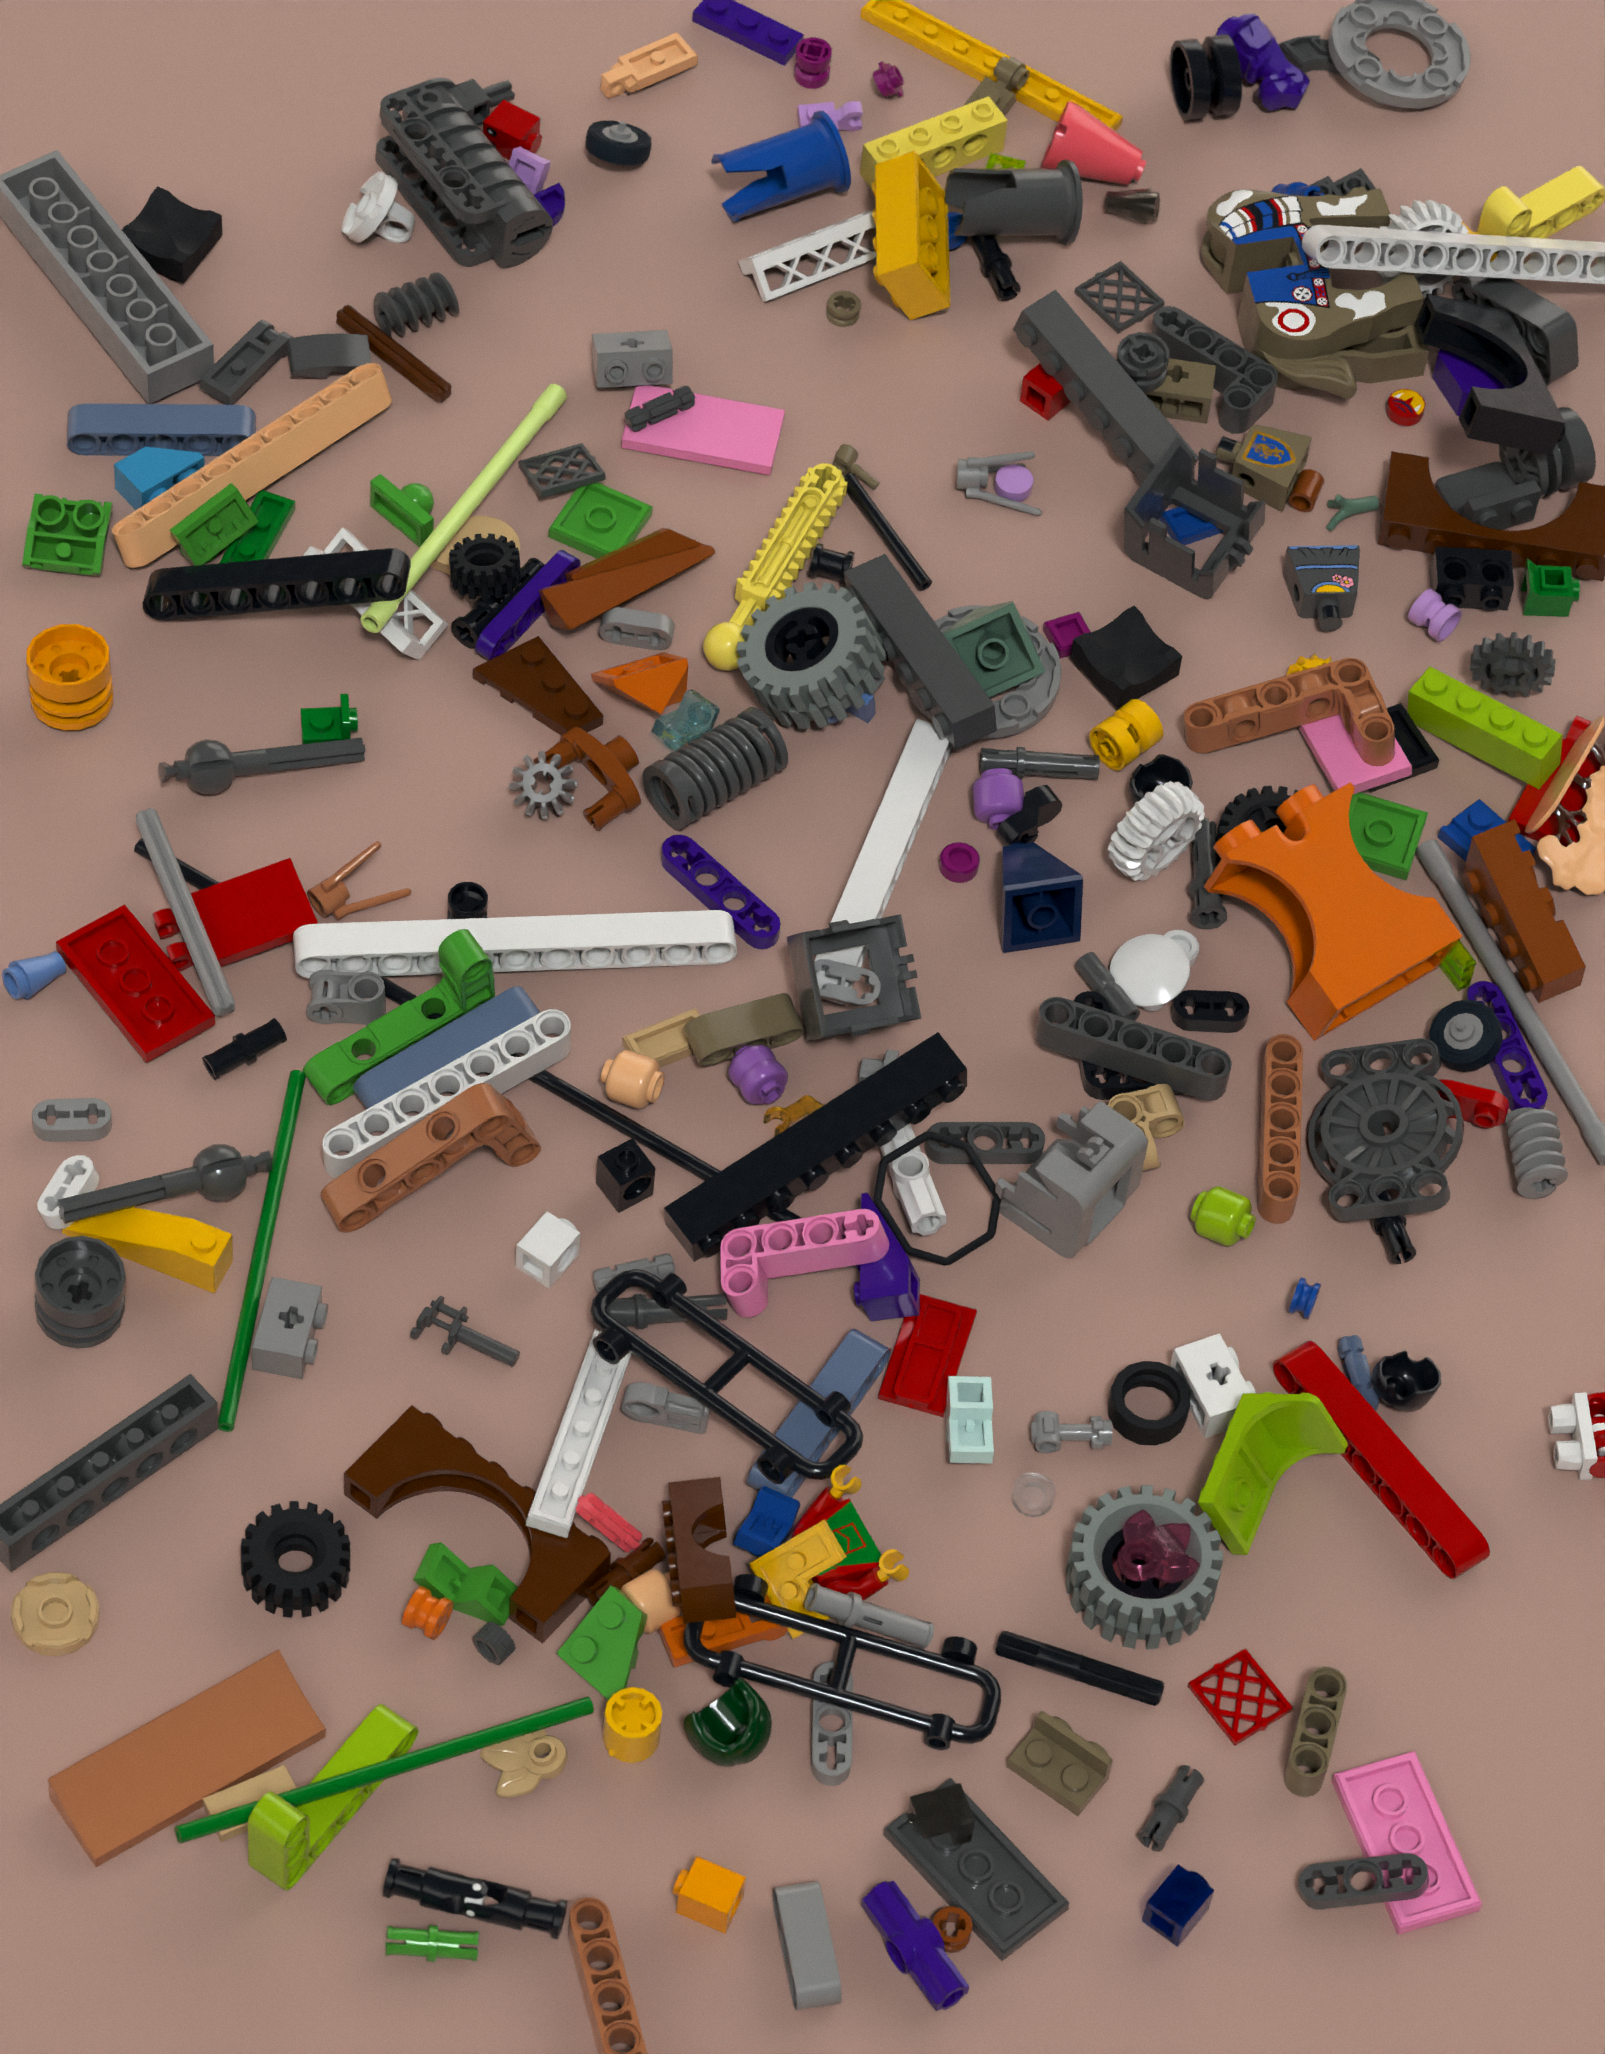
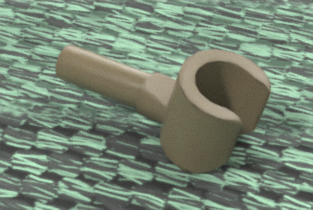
[833,444,880,490]

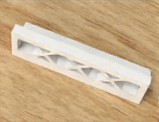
[738,210,877,302]
[303,527,448,660]

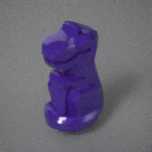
[1216,14,1310,111]

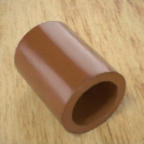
[1289,469,1324,512]

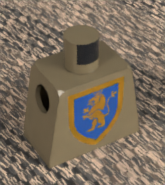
[1216,425,1312,512]

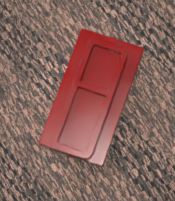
[878,1294,977,1417]

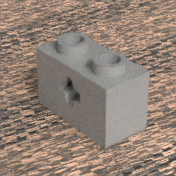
[592,330,673,388]
[252,1277,328,1379]

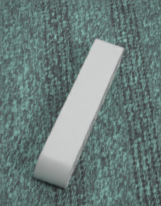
[322,1009,571,1178]

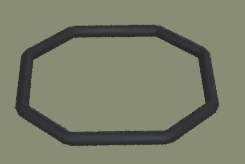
[873,1131,1001,1266]

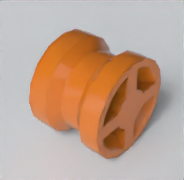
[402,1586,454,1640]

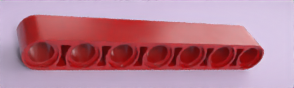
[1273,1341,1490,1579]

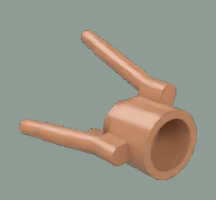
[307,841,411,920]

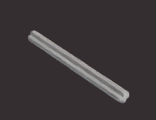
[136,808,235,1016]

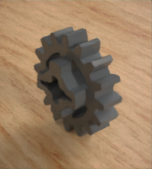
[1470,632,1556,698]

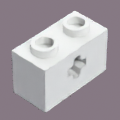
[1170,1333,1256,1438]

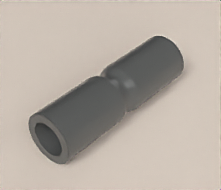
[1075,952,1140,1021]

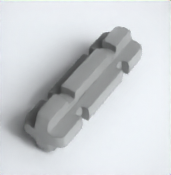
[593,1253,675,1293]

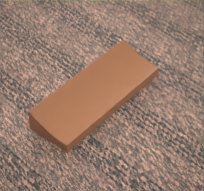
[48,1650,326,1867]

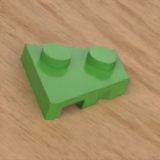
[556,1585,647,1700]

